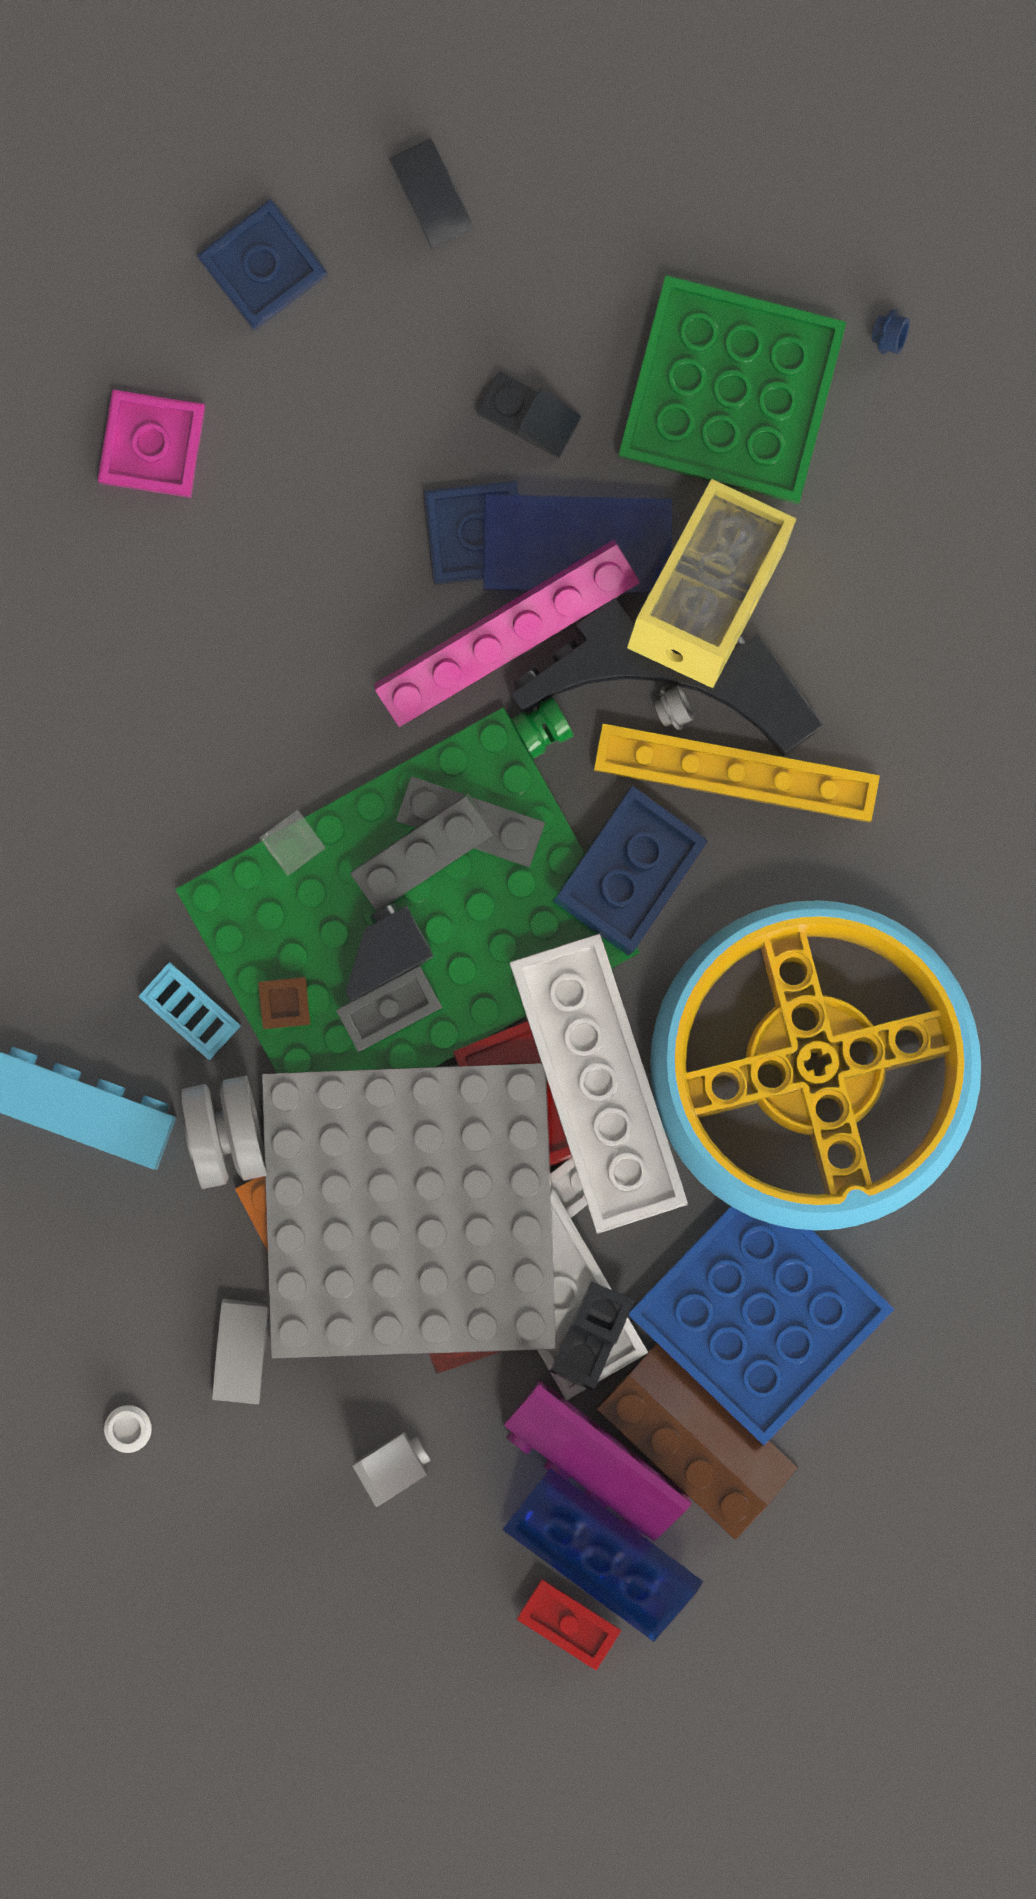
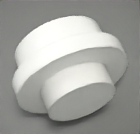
[104,1405,152,1453]

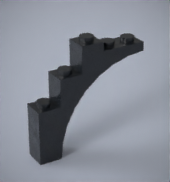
[511,598,823,756]

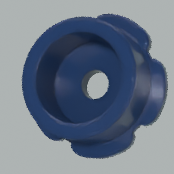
[872,309,910,354]

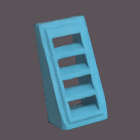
[139,962,241,1061]

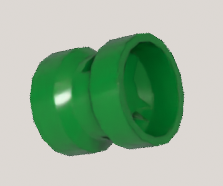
[510,696,574,759]

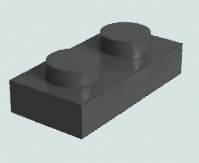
[336,966,442,1052]

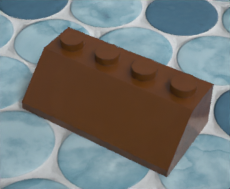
[596,1342,798,1541]

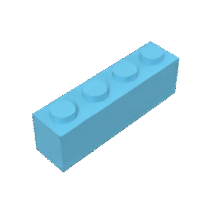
[0,1046,177,1170]

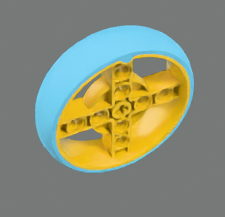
[650,900,981,1230]

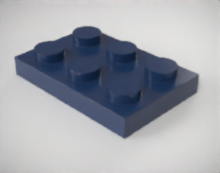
[552,786,708,956]

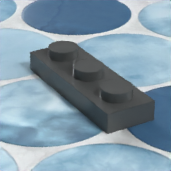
[396,776,545,868]
[350,793,495,911]

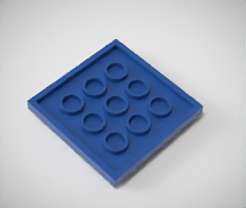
[629,1178,895,1445]

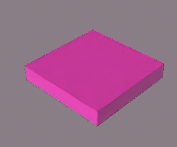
[97,390,206,498]

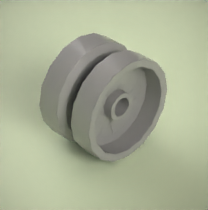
[181,1075,268,1189]

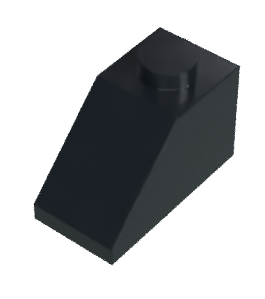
[346,903,435,1002]

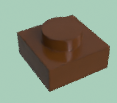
[258,977,311,1029]

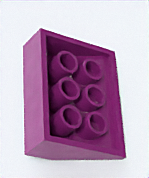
[504,1378,692,1542]

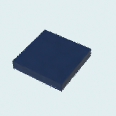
[197,199,328,331]
[424,481,527,585]

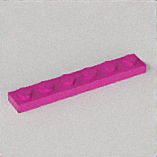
[373,539,640,727]

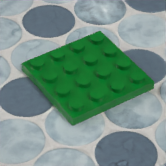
[618,275,847,505]

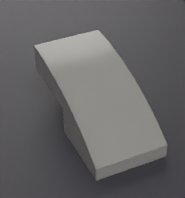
[212,1299,269,1404]

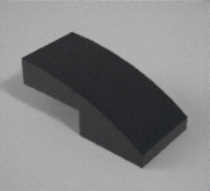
[389,138,474,248]
[549,1281,635,1391]

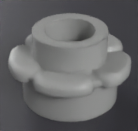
[654,685,694,730]

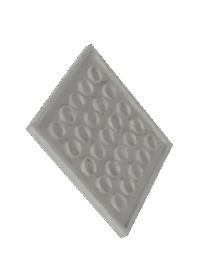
[262,1064,557,1358]

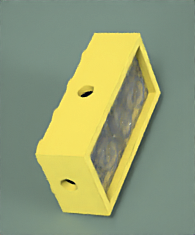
[627,479,797,688]

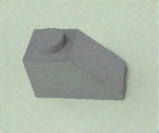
[352,1432,431,1507]

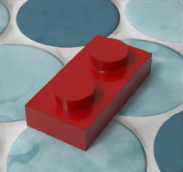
[516,1578,622,1671]

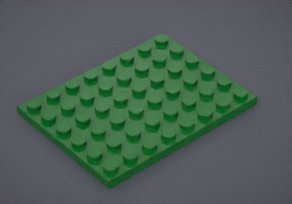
[175,708,640,1073]

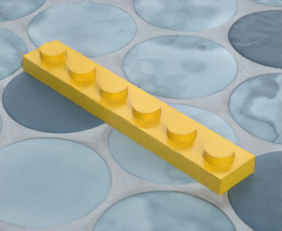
[594,724,880,823]

